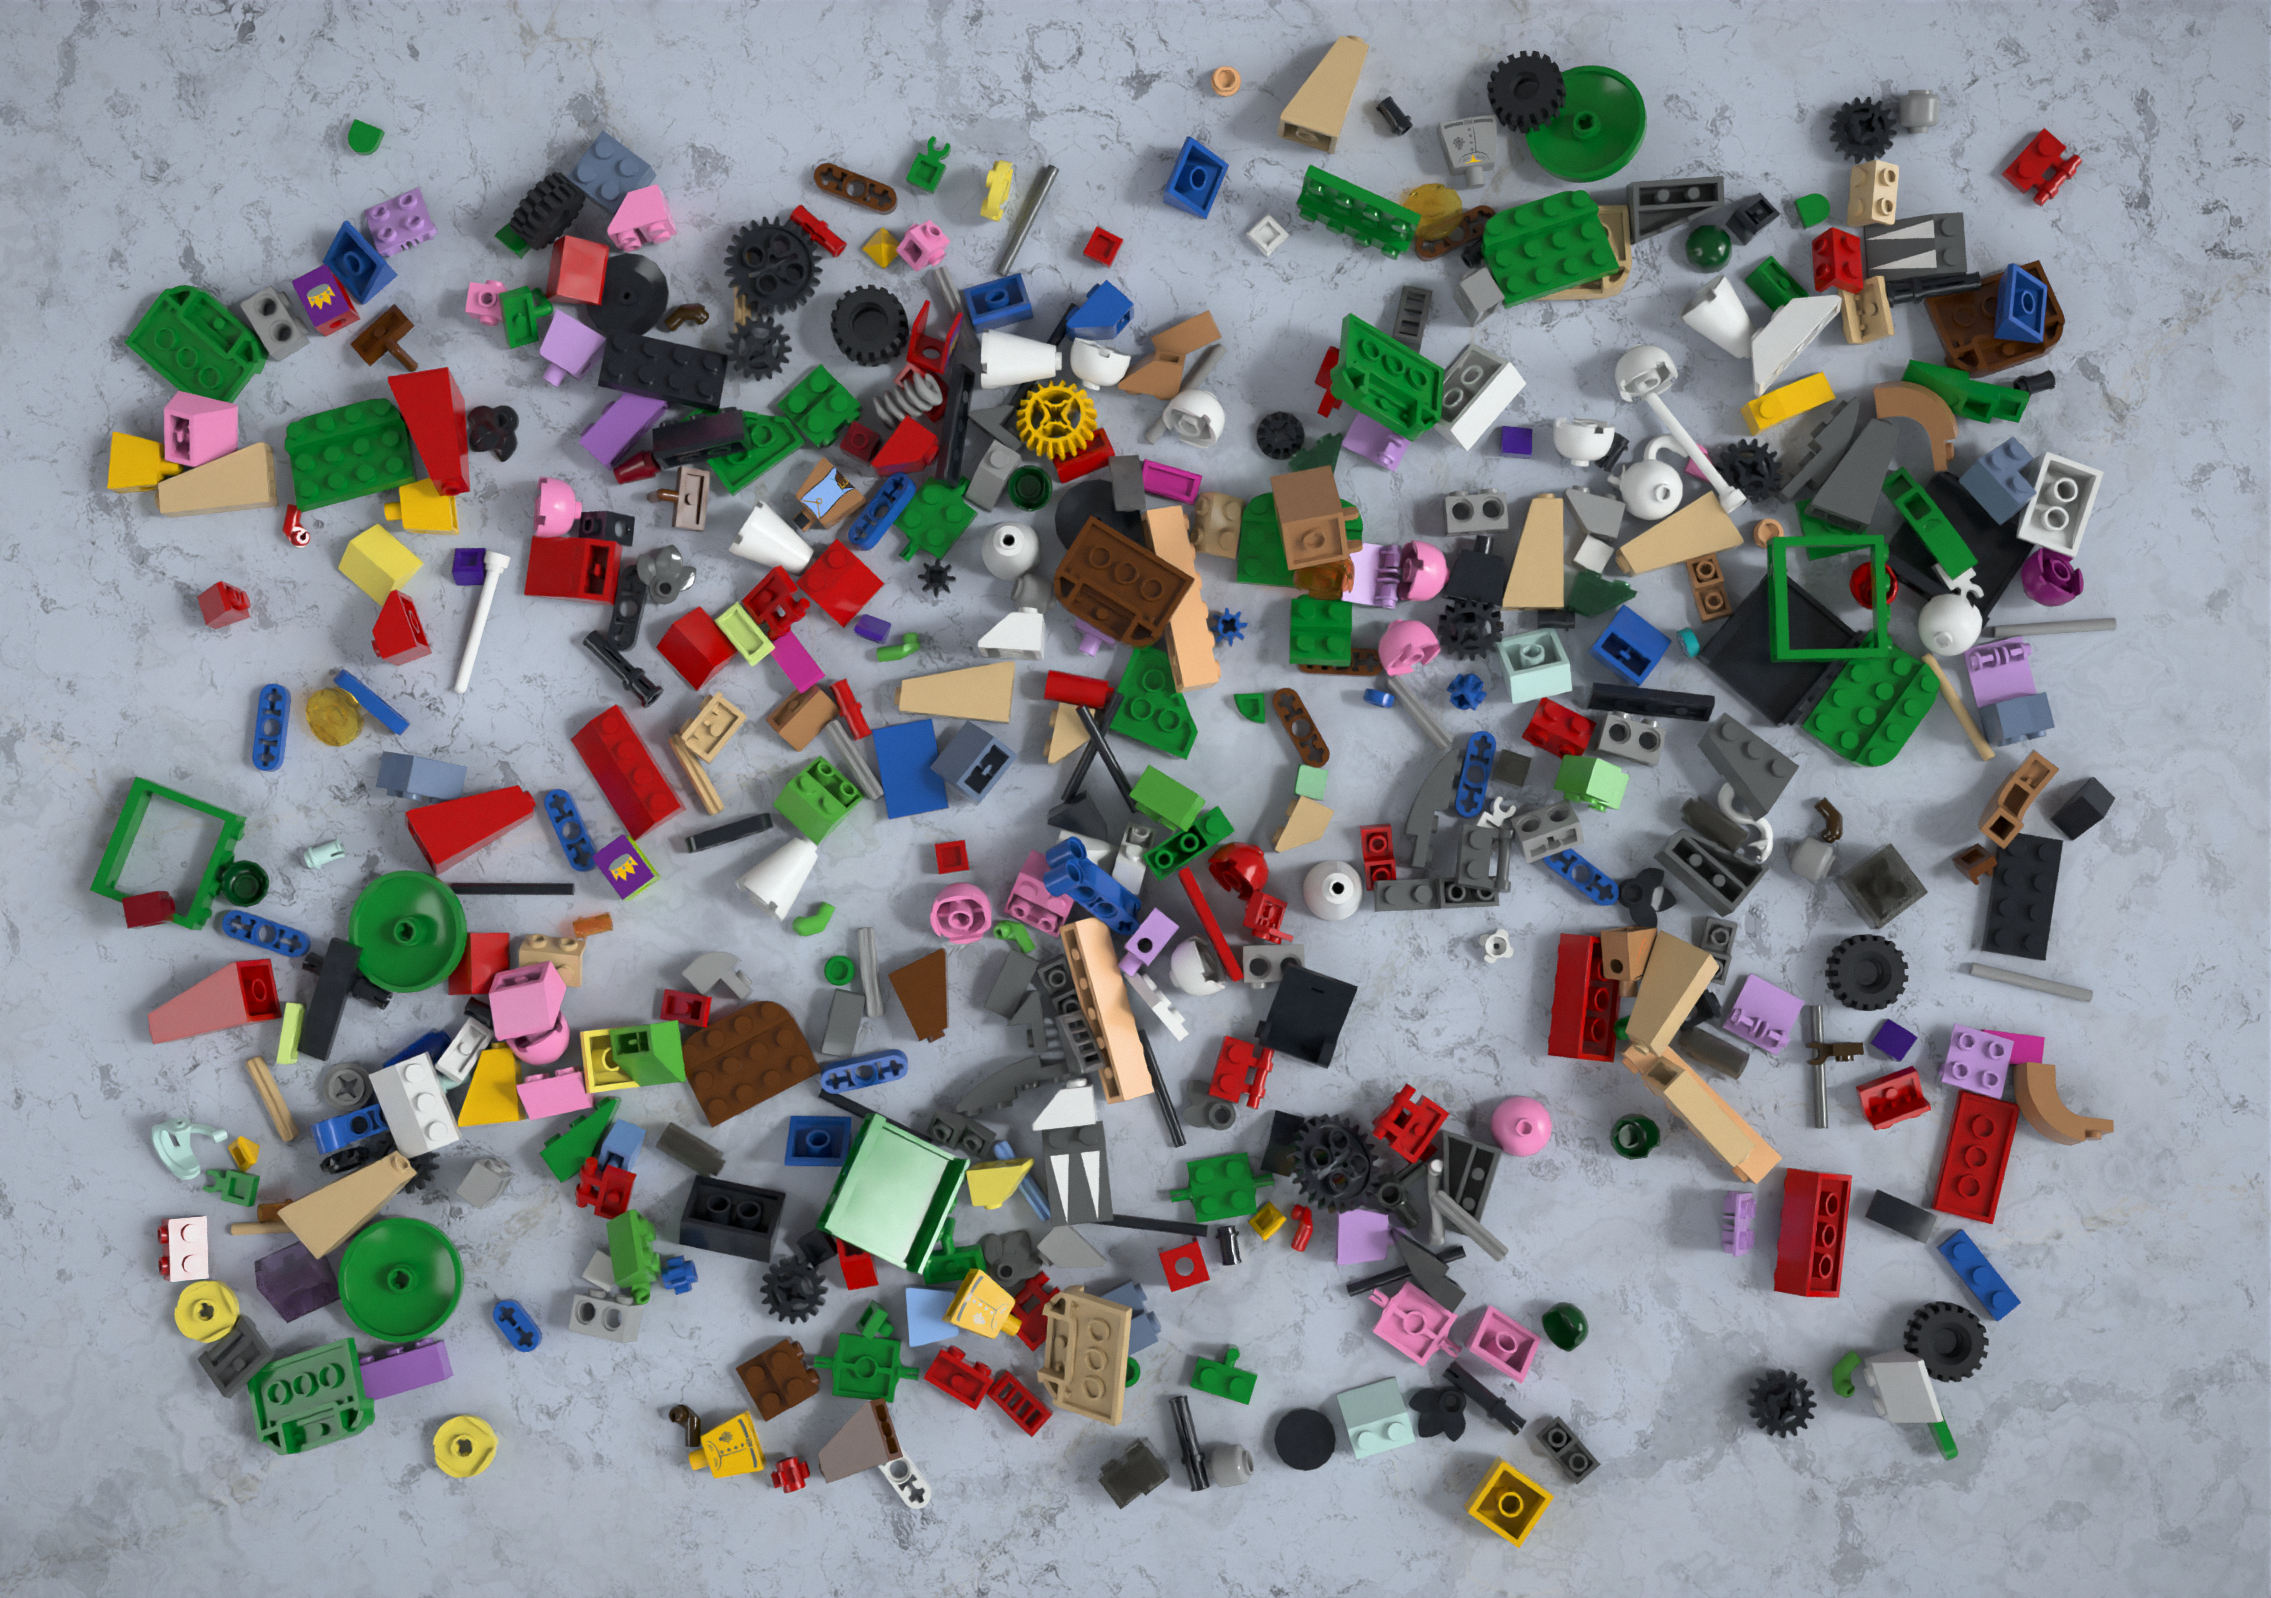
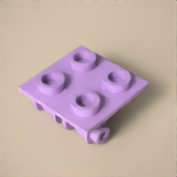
[364,187,438,257]
[1341,411,1410,472]
[1341,540,1403,609]
[1963,636,2037,708]
[1723,973,1805,1056]
[1938,1023,2014,1100]
[1721,1191,1757,1257]

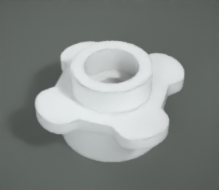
[1479,929,1514,963]

